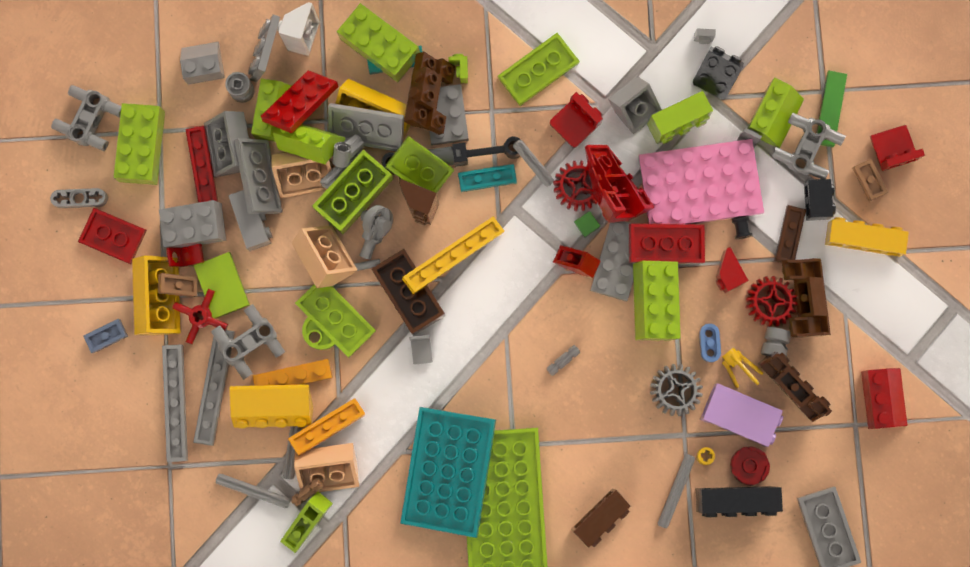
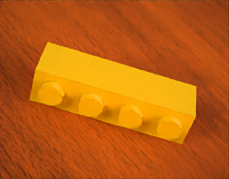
[825,217,909,257]

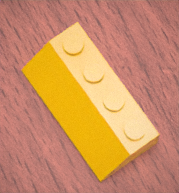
[335,78,410,141]
[132,255,181,335]
[229,384,313,429]

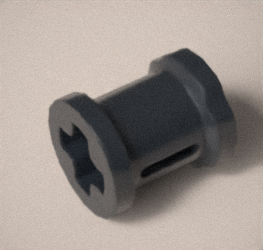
[732,217,752,239]

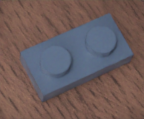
[83,319,128,353]

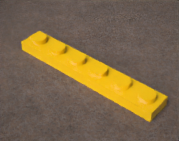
[402,216,504,294]

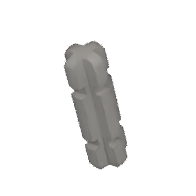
[547,345,580,376]

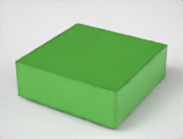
[574,211,601,238]

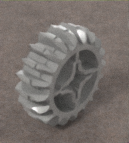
[650,364,703,416]

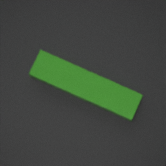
[816,70,847,147]

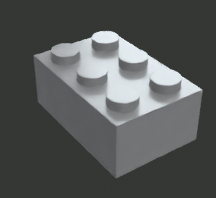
[159,200,226,248]

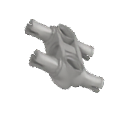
[51,85,121,151]
[772,113,846,179]
[211,304,285,380]

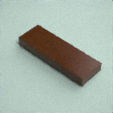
[774,205,806,262]

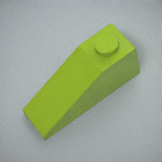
[280,492,333,553]

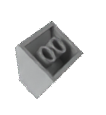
[204,111,249,177]

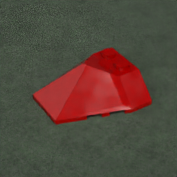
[585,145,654,223]

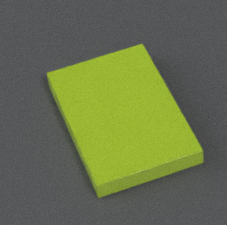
[385,136,454,193]
[194,252,250,319]

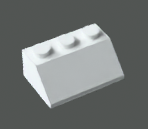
[277,2,320,56]

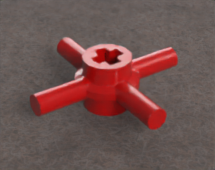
[172,289,228,345]

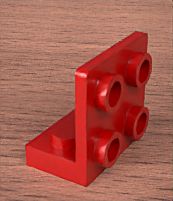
[870,125,925,171]

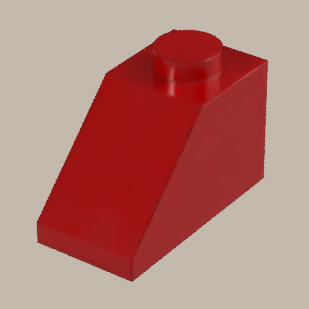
[553,245,600,278]
[716,247,749,293]

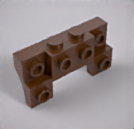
[404,51,455,135]
[782,258,831,338]
[758,352,832,422]

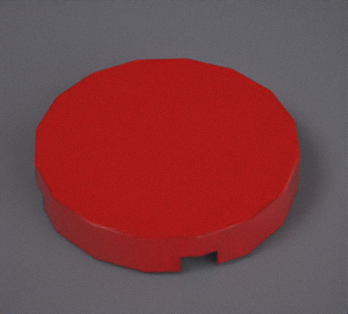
[730,446,770,486]

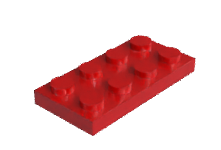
[261,70,339,134]
[629,223,705,263]

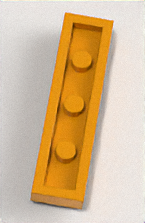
[252,359,333,386]
[288,398,365,456]

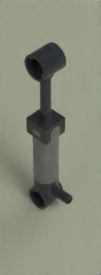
[381,136,521,181]

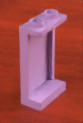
[700,383,783,447]

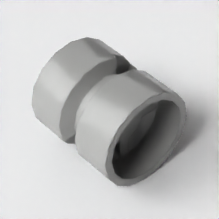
[225,72,255,103]
[761,327,791,357]

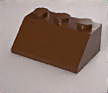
[399,179,439,226]
[571,488,631,548]

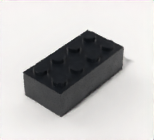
[695,486,783,517]

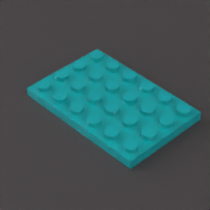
[400,407,496,538]

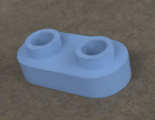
[699,324,721,362]

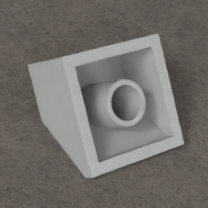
[180,42,225,85]
[608,76,662,134]

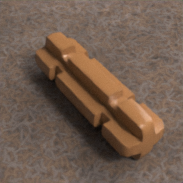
[291,478,324,506]

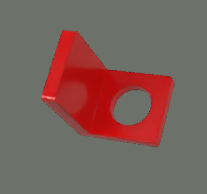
[166,244,204,267]

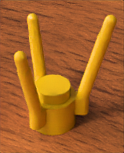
[722,347,763,388]

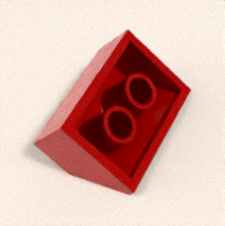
[861,368,908,429]

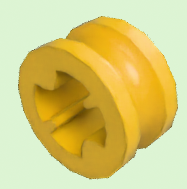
[696,447,715,465]

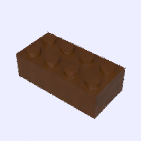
[372,249,446,336]

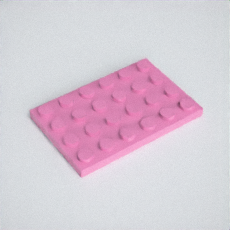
[638,139,764,224]

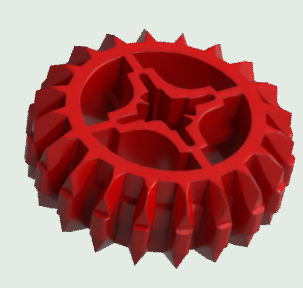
[553,160,598,212]
[745,276,798,327]

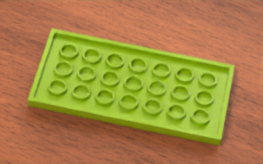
[467,428,548,567]

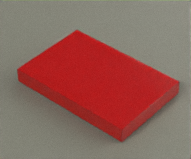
[78,208,147,265]

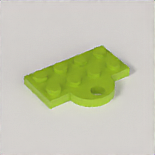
[295,284,376,358]

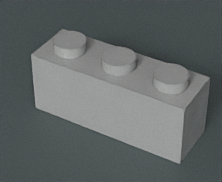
[228,190,273,251]

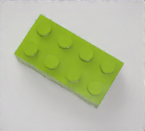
[337,3,420,83]
[113,103,165,185]
[312,149,394,234]
[633,261,681,341]

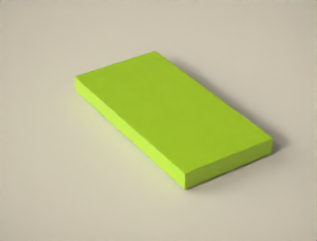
[498,32,580,106]

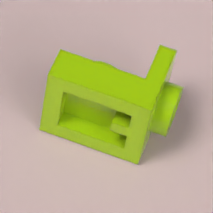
[448,54,468,84]

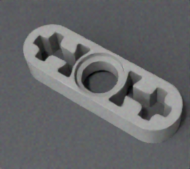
[50,188,108,208]

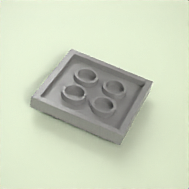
[248,15,280,82]

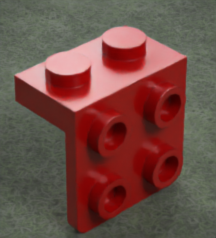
[550,92,603,148]

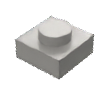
[694,28,716,44]

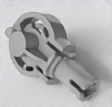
[359,205,393,260]

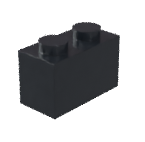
[804,179,836,221]

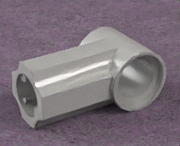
[332,134,364,168]

